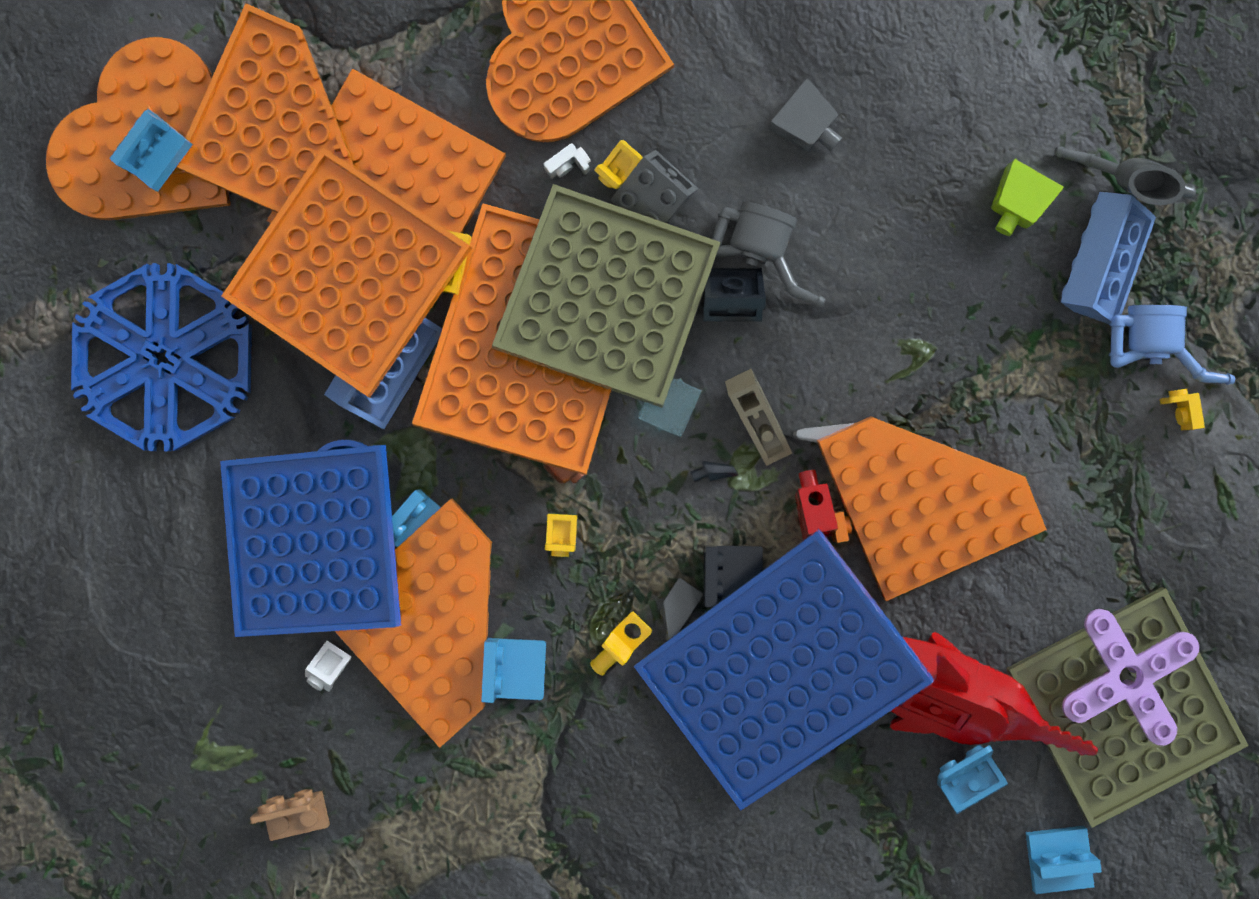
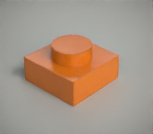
[832,511,852,543]

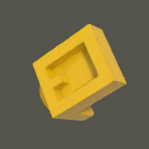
[1160,389,1205,431]

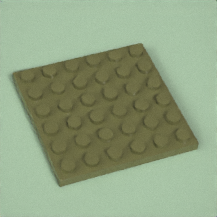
[492,184,721,408]
[1006,587,1248,828]

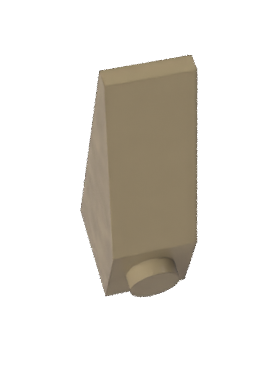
[725,369,792,466]

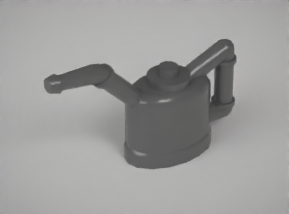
[1054,147,1196,206]
[711,202,826,307]

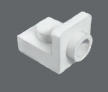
[543,143,591,179]
[305,641,351,692]

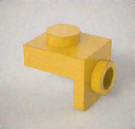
[594,140,643,189]
[545,514,577,557]

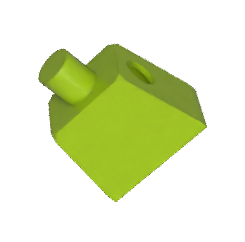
[991,159,1063,236]

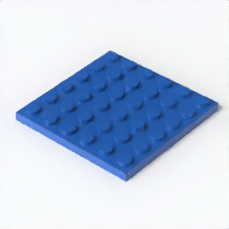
[220,445,401,637]

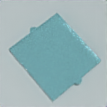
[637,378,702,437]

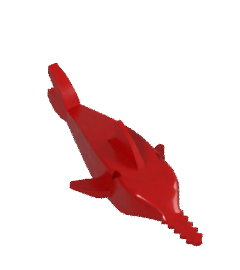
[890,632,1098,756]

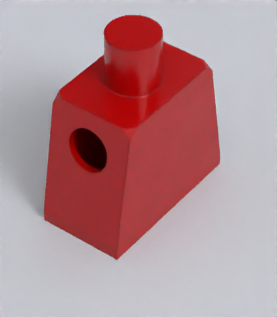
[795,470,838,541]

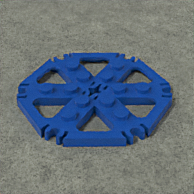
[71,263,252,451]

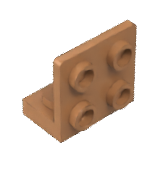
[250,789,330,841]

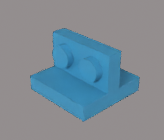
[109,109,193,192]
[1025,826,1102,894]

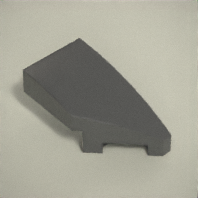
[660,578,703,641]

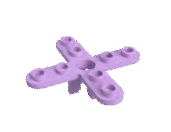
[1062,609,1199,746]

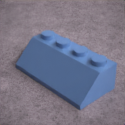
[1061,192,1156,324]
[324,318,442,429]

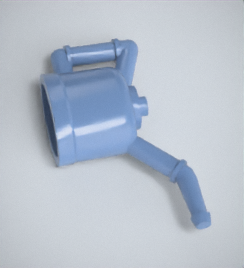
[1109,305,1236,385]

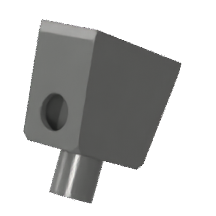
[768,79,842,152]

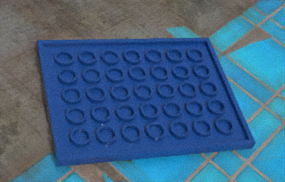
[634,529,934,810]

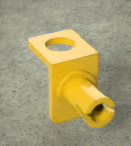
[590,612,652,676]

